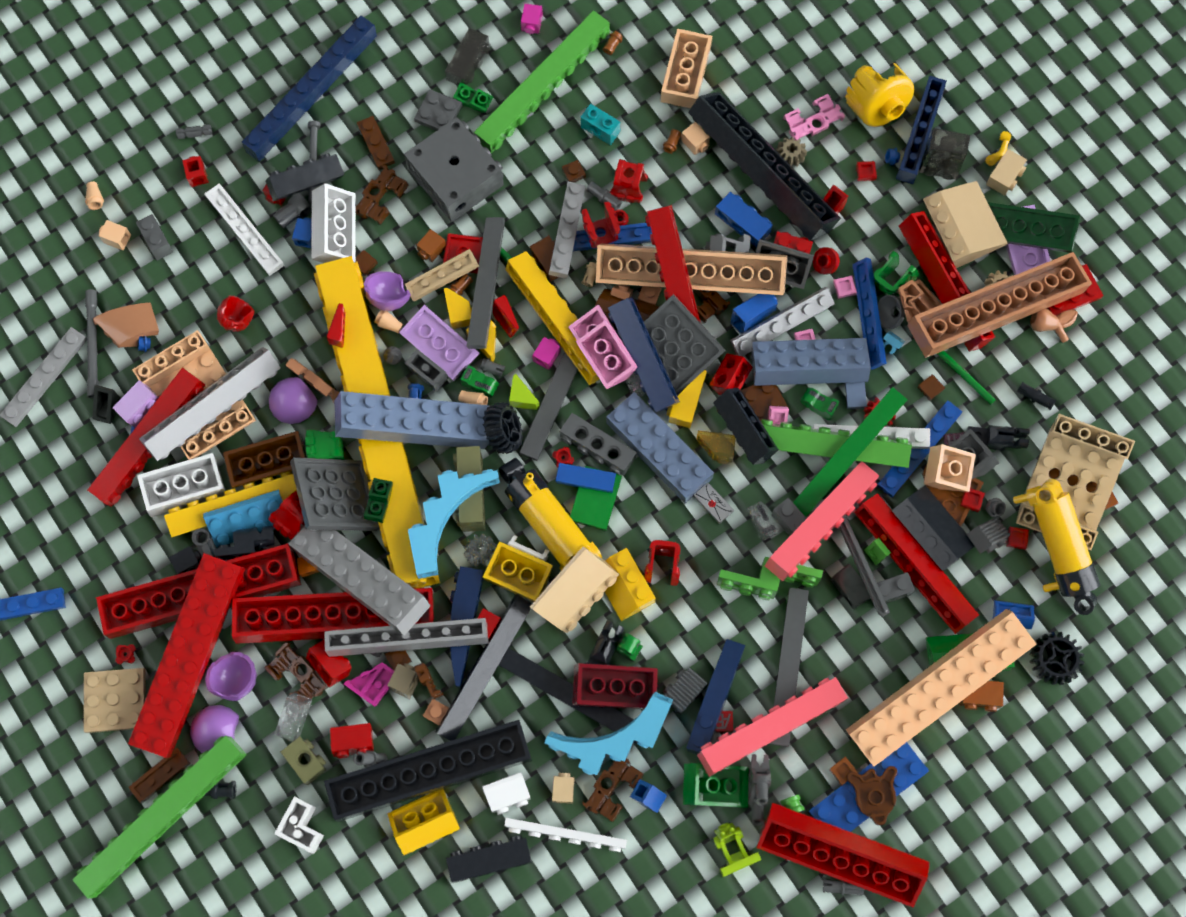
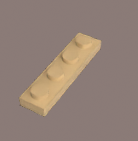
[405,249,479,302]

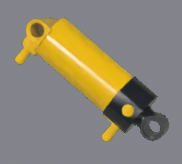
[499,458,602,571]
[1013,479,1101,615]

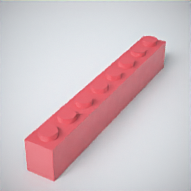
[765,461,879,581]
[697,677,848,777]

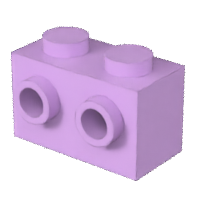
[113,380,159,427]

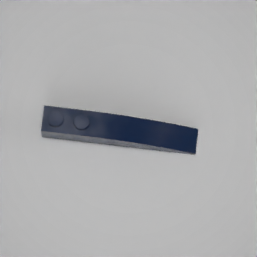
[450,566,484,689]
[686,639,745,755]

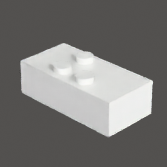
[312,184,355,263]
[137,453,225,517]

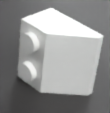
[483,772,531,815]

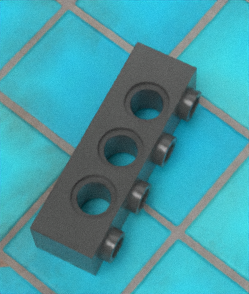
[559,413,637,476]

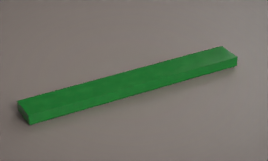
[793,387,908,517]

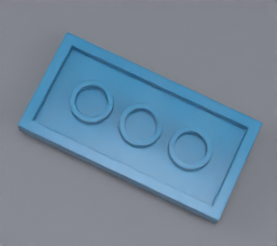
[203,490,283,547]

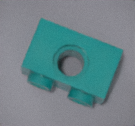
[580,104,621,145]

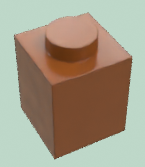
[416,229,446,263]

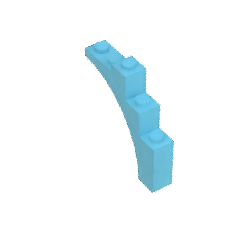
[408,469,500,579]
[544,692,673,775]

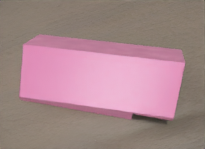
[569,305,637,389]

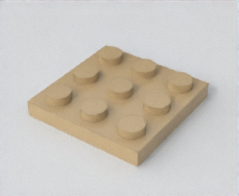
[84,668,146,733]

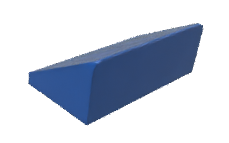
[993,600,1035,629]

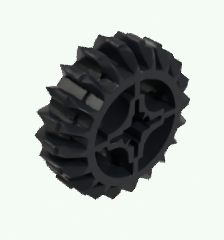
[483,402,523,454]
[1029,631,1085,686]

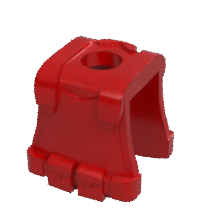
[610,159,648,203]
[581,202,620,248]
[268,490,305,540]
[644,540,680,586]

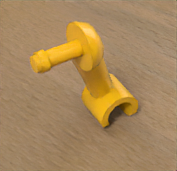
[986,131,1011,166]

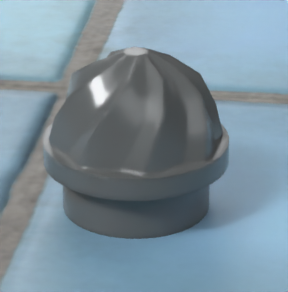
[383,346,402,365]
[985,498,1006,517]

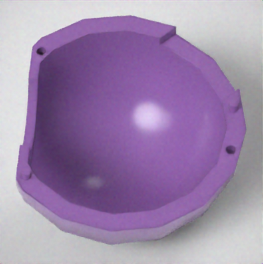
[364,272,411,311]
[269,377,318,424]
[205,652,257,701]
[190,705,239,753]

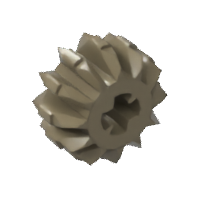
[776,136,807,167]

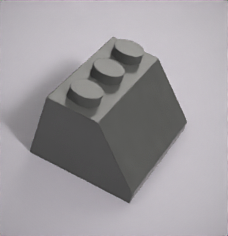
[756,239,814,289]

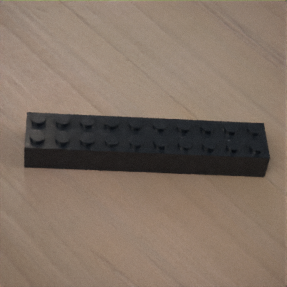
[688,91,841,241]
[324,720,532,822]

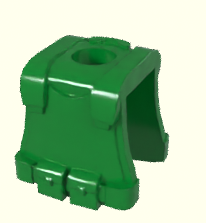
[874,251,919,297]
[305,429,344,460]

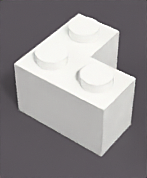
[274,797,324,854]

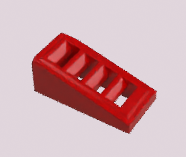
[492,295,519,338]
[327,303,346,348]

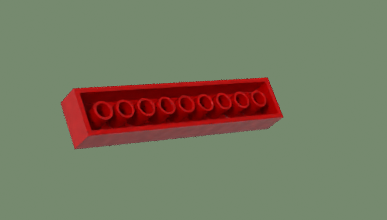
[96,544,302,639]
[128,553,245,758]
[232,588,434,644]

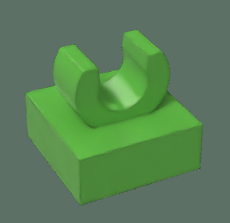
[864,538,891,565]

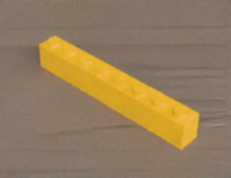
[505,251,600,385]
[164,471,297,538]

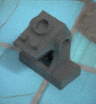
[705,234,751,253]

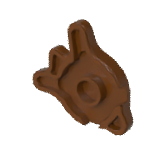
[846,766,897,826]

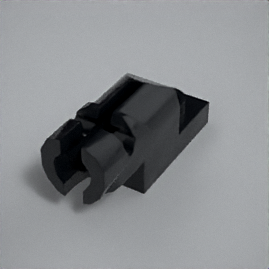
[966,425,1030,451]
[214,526,275,561]
[587,620,624,665]

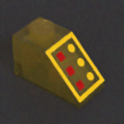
[696,430,736,464]

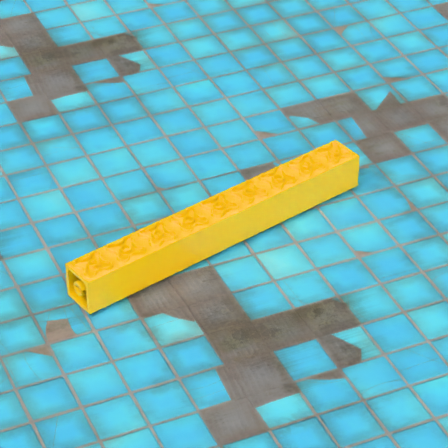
[314,256,440,589]

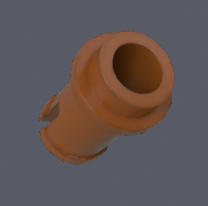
[602,31,623,55]
[663,129,682,154]
[450,274,473,296]

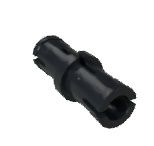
[1017,382,1056,410]

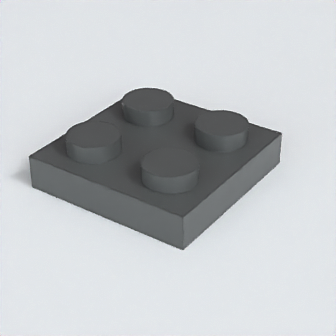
[414,89,462,131]

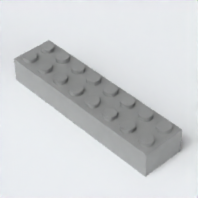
[288,526,430,636]

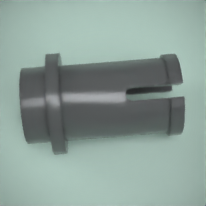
[480,358,505,377]

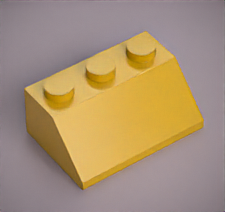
[483,541,553,602]
[604,548,656,621]
[387,789,460,855]

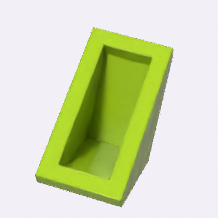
[509,374,540,410]

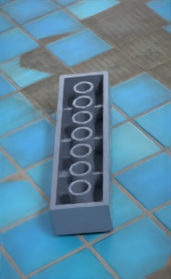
[334,391,490,449]

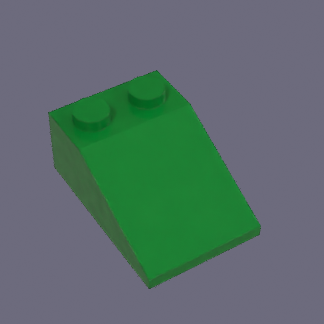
[683,763,749,808]

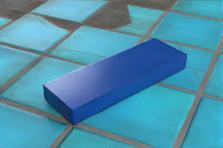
[556,463,616,493]

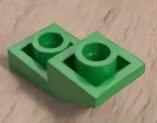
[453,82,493,113]

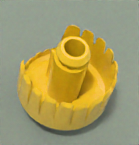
[845,63,914,127]

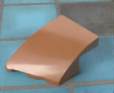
[898,279,942,323]
[93,302,159,348]

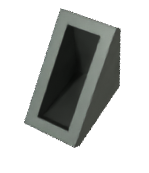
[93,385,121,424]

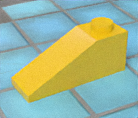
[666,370,707,428]

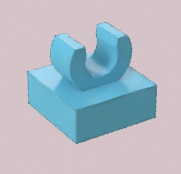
[883,331,905,354]

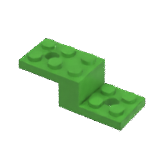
[717,556,823,600]

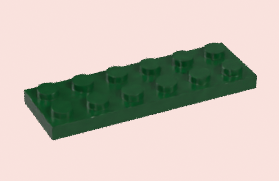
[987,202,1080,253]

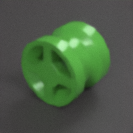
[780,794,805,812]

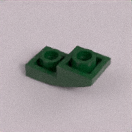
[364,478,393,523]

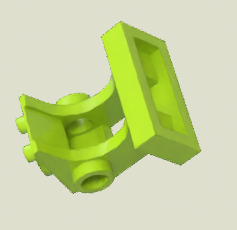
[713,823,761,877]

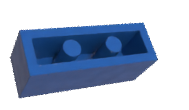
[715,192,772,248]

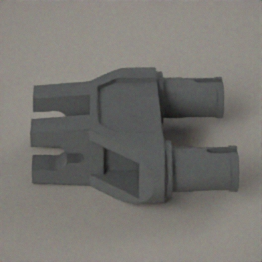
[748,754,771,826]

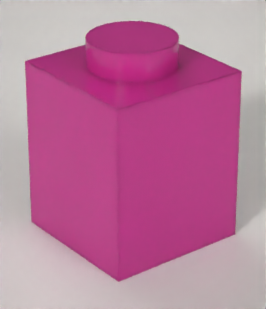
[521,3,543,34]
[532,337,561,370]

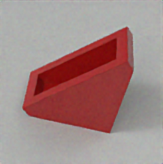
[823,185,848,214]

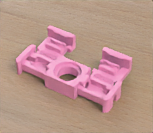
[783,94,845,141]

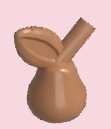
[1030,309,1078,343]

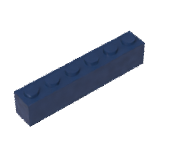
[896,75,947,184]
[608,298,680,412]

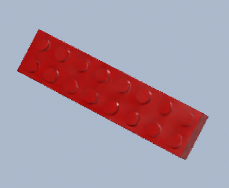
[756,803,930,908]

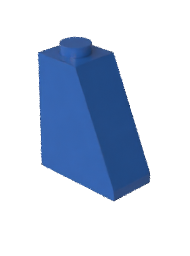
[730,294,778,334]

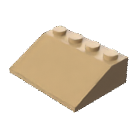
[923,181,1008,268]
[530,547,619,633]

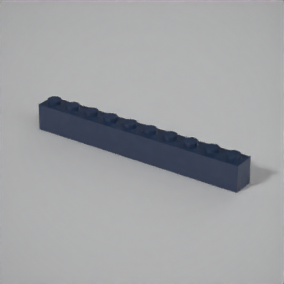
[242,15,377,162]

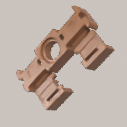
[286,358,339,403]

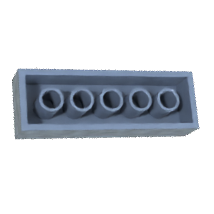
[751,338,871,386]
[606,392,714,504]

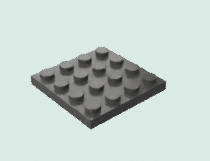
[623,294,725,395]
[290,457,379,531]

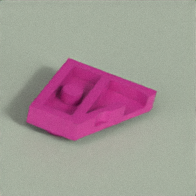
[344,662,394,707]

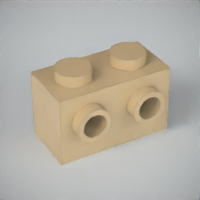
[986,149,1027,195]

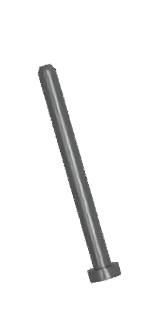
[308,121,320,205]

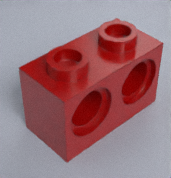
[709,353,753,395]

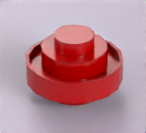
[813,247,840,275]

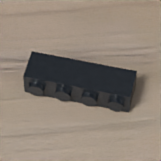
[265,153,345,201]
[713,388,779,465]
[446,835,532,883]

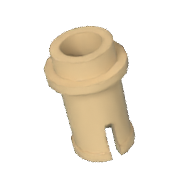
[581,262,597,287]

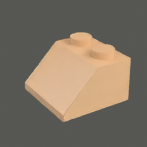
[924,444,976,492]

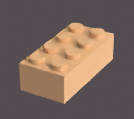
[661,29,712,108]

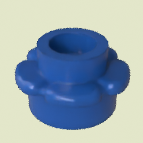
[885,148,900,166]
[138,336,150,352]

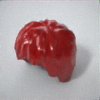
[217,295,254,332]

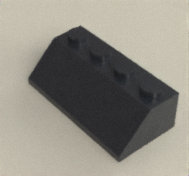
[892,485,975,571]

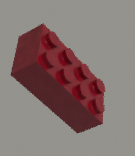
[572,663,658,710]

